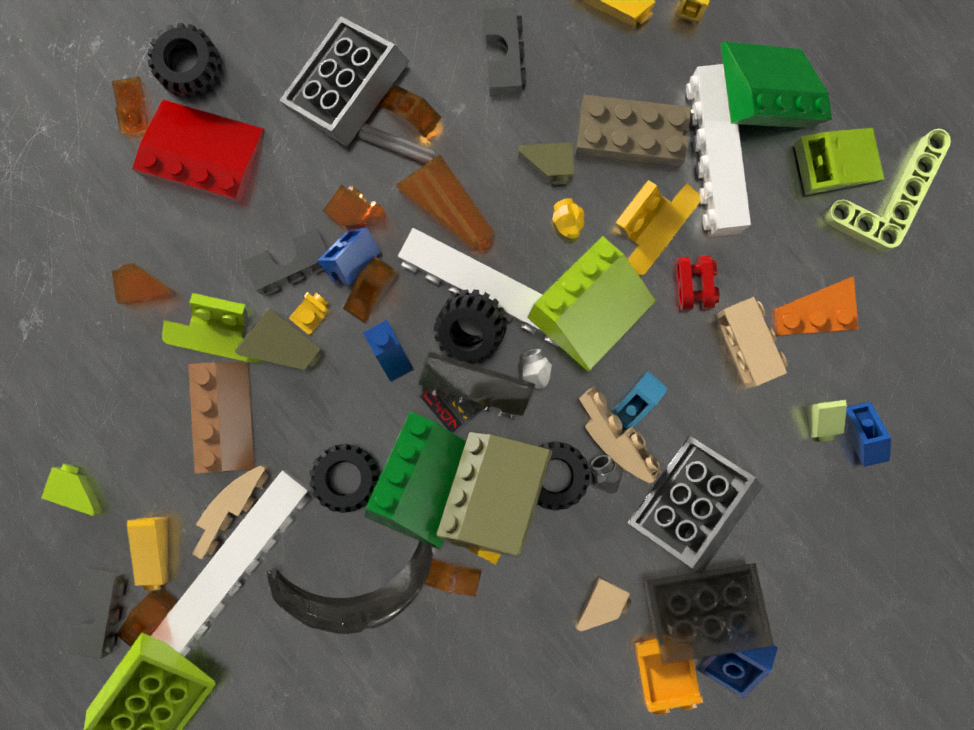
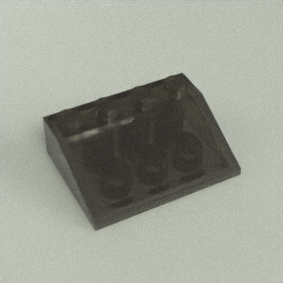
[644,563,774,664]

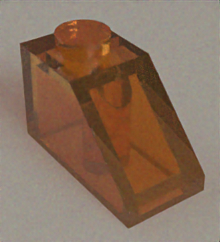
[379,85,442,138]
[343,257,398,323]
[112,263,176,306]
[116,590,173,647]

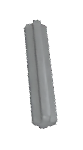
[359,124,435,165]

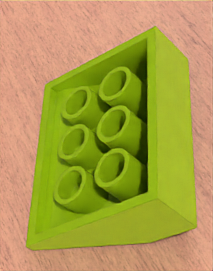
[527,236,656,372]
[84,633,215,730]

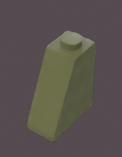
[235,308,321,370]

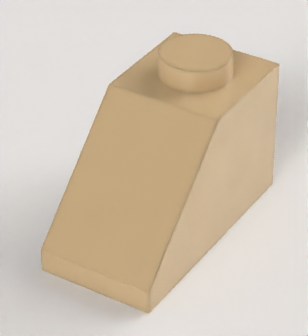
[575,577,631,632]

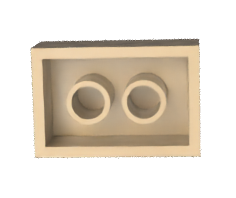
[715,297,788,389]

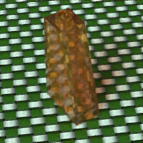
[396,155,495,253]

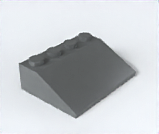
[279,16,409,147]
[628,436,763,575]

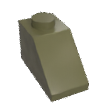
[518,142,574,184]

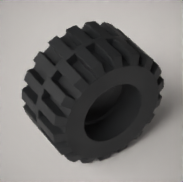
[147,23,221,98]
[434,289,507,365]
[537,442,591,511]
[309,444,380,513]

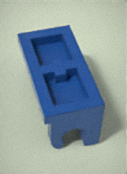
[317,228,381,285]

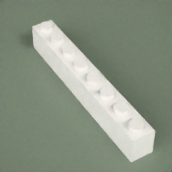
[398,228,559,347]
[151,470,311,657]

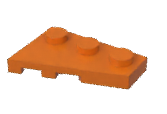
[774,276,859,336]

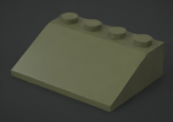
[436,432,552,558]

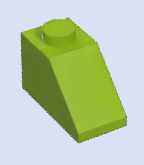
[41,464,102,516]

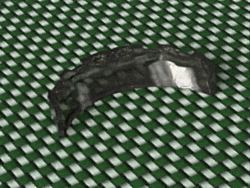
[266,541,433,634]

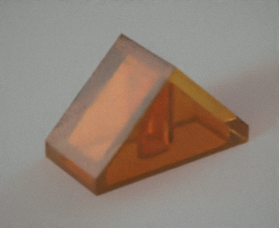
[424,557,482,597]

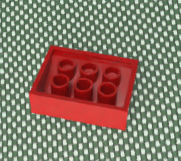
[132,99,264,205]

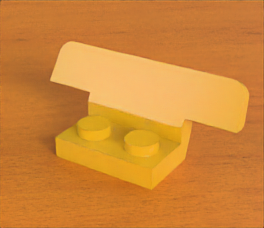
[616,180,700,275]

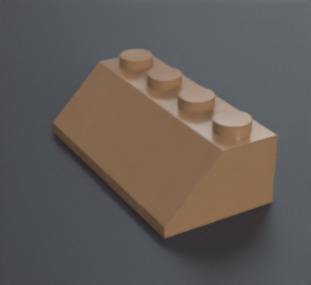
[188,362,255,474]

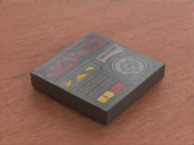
[416,362,492,434]

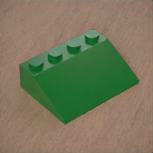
[721,41,832,128]
[364,412,466,549]

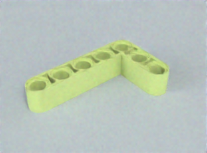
[824,129,951,252]

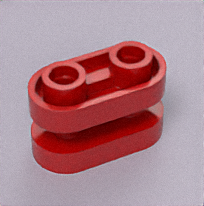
[676,255,720,311]

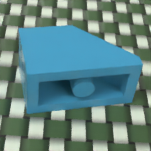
[612,371,668,431]

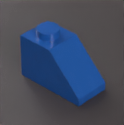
[363,320,414,382]
[846,402,891,467]

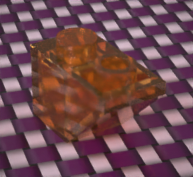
[323,184,387,230]

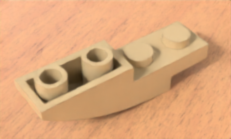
[579,386,661,483]
[192,465,269,560]

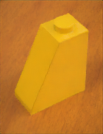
[581,0,655,26]
[127,517,169,590]

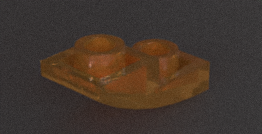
[112,77,148,134]

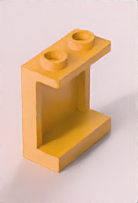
[634,633,703,715]

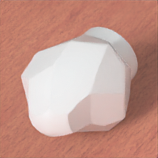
[518,349,552,389]

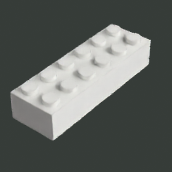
[686,64,751,237]

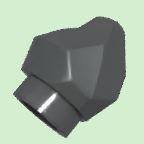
[591,455,624,494]

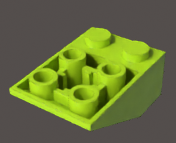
[794,128,884,195]

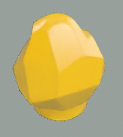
[552,198,584,239]

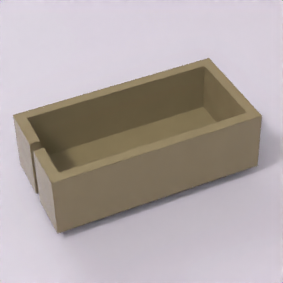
[576,95,691,167]

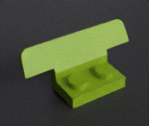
[162,293,262,364]

